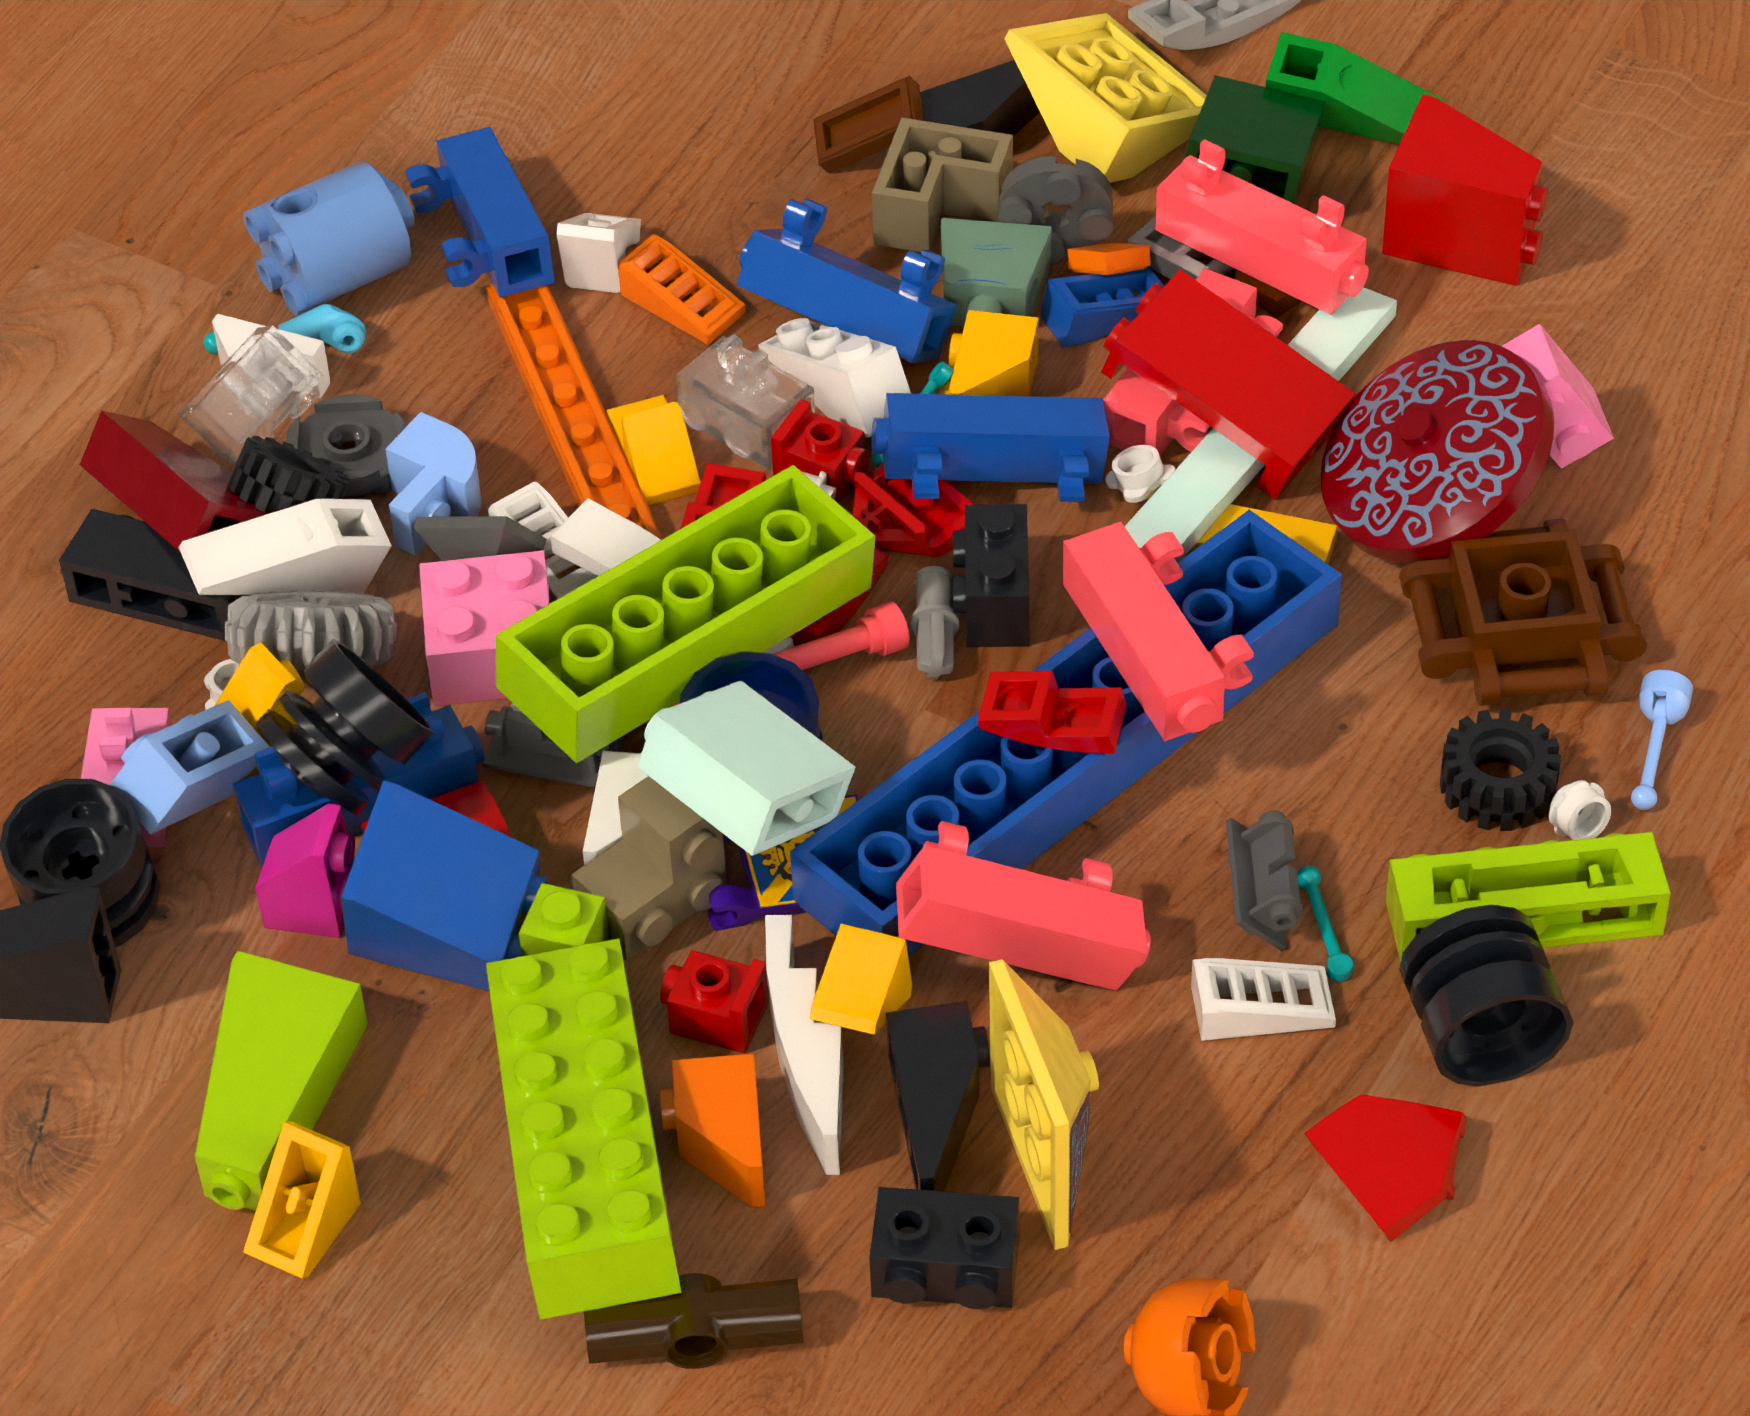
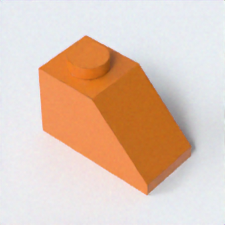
[660,1054,766,1208]

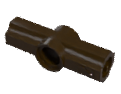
[584,1273,804,1369]

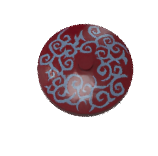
[1321,340,1554,563]

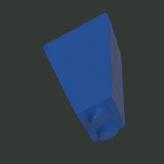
[341,780,549,992]

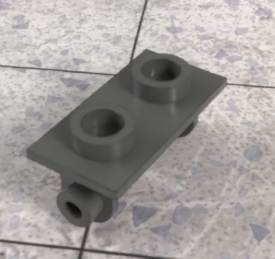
[482,706,623,788]
[1226,810,1303,951]

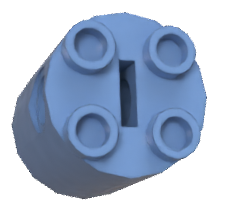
[243,160,415,316]

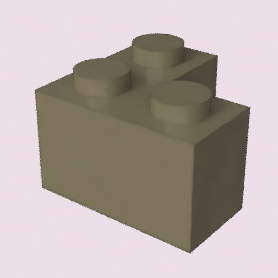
[872,117,1013,252]
[571,776,727,961]

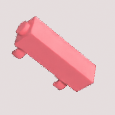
[1155,139,1369,315]
[1103,268,1283,456]
[1063,521,1254,742]
[896,821,1151,991]

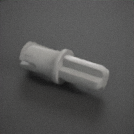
[910,566,959,680]

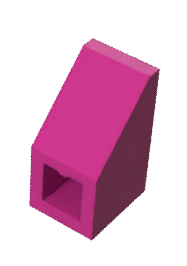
[255,804,355,938]

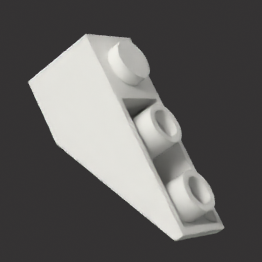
[758,318,911,437]
[179,499,392,595]

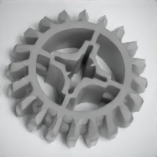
[225,590,397,671]

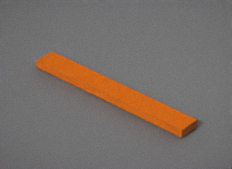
[486,284,663,540]

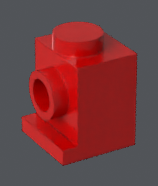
[771,399,870,503]
[660,950,769,1054]

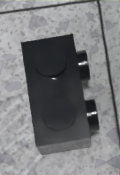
[953,504,1029,647]
[869,1187,1020,1309]

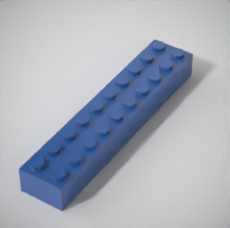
[790,510,1342,957]

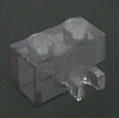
[177,325,324,464]
[676,334,815,470]

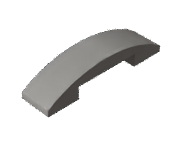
[1127,0,1302,50]

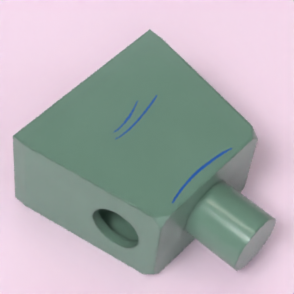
[941,218,1052,329]

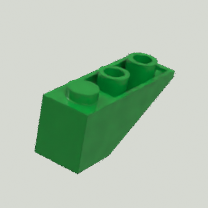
[1266,32,1445,145]

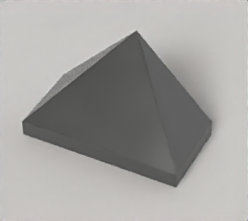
[414,516,546,561]

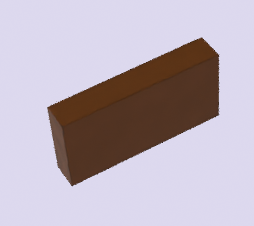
[813,76,924,174]

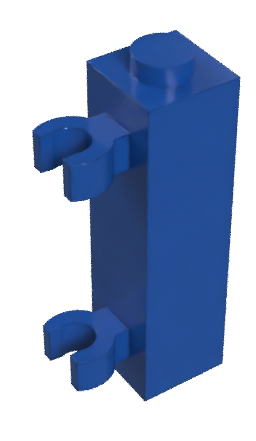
[405,127,555,298]
[736,198,957,363]
[872,393,1110,502]
[233,692,485,867]

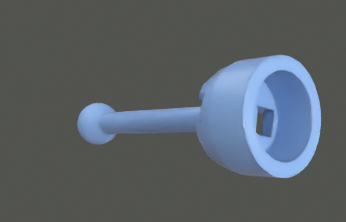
[1631,670,1693,810]

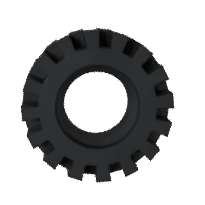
[228,436,349,513]
[1440,709,1561,831]

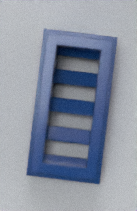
[1040,268,1164,347]

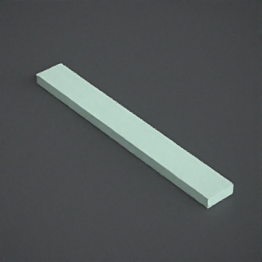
[1125,287,1397,563]

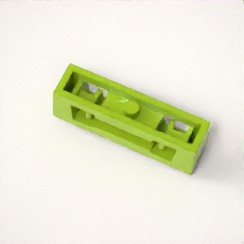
[1386,832,1671,962]

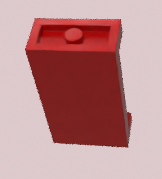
[1101,269,1356,500]

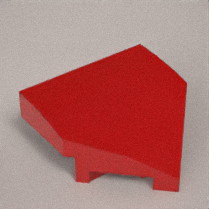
[852,463,974,557]
[1304,1094,1466,1242]

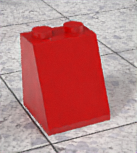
[1382,94,1548,286]

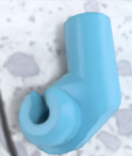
[278,304,367,354]

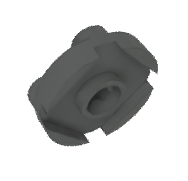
[998,156,1113,265]
[286,394,406,497]

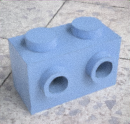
[110,700,270,835]

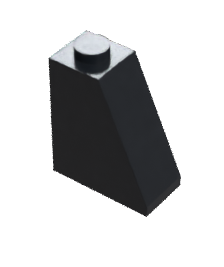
[0,887,121,1023]

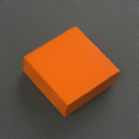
[1067,242,1151,275]

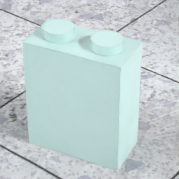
[637,681,856,856]

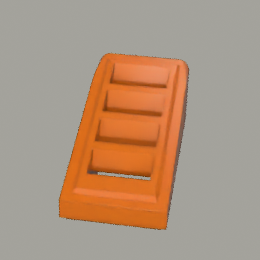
[618,234,746,345]

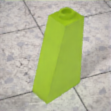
[195,951,368,1211]

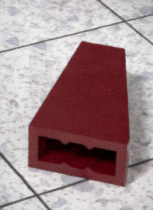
[79,410,272,553]

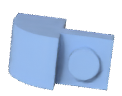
[385,412,482,556]

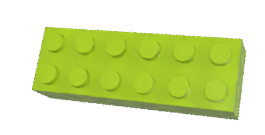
[495,465,875,764]
[486,938,682,1320]

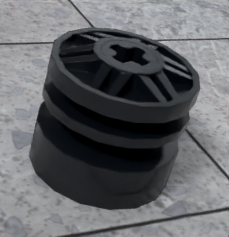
[256,639,434,815]
[0,779,160,947]
[1399,904,1573,1086]

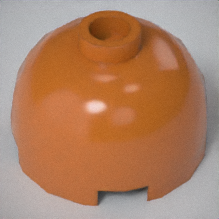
[1124,1278,1255,1416]

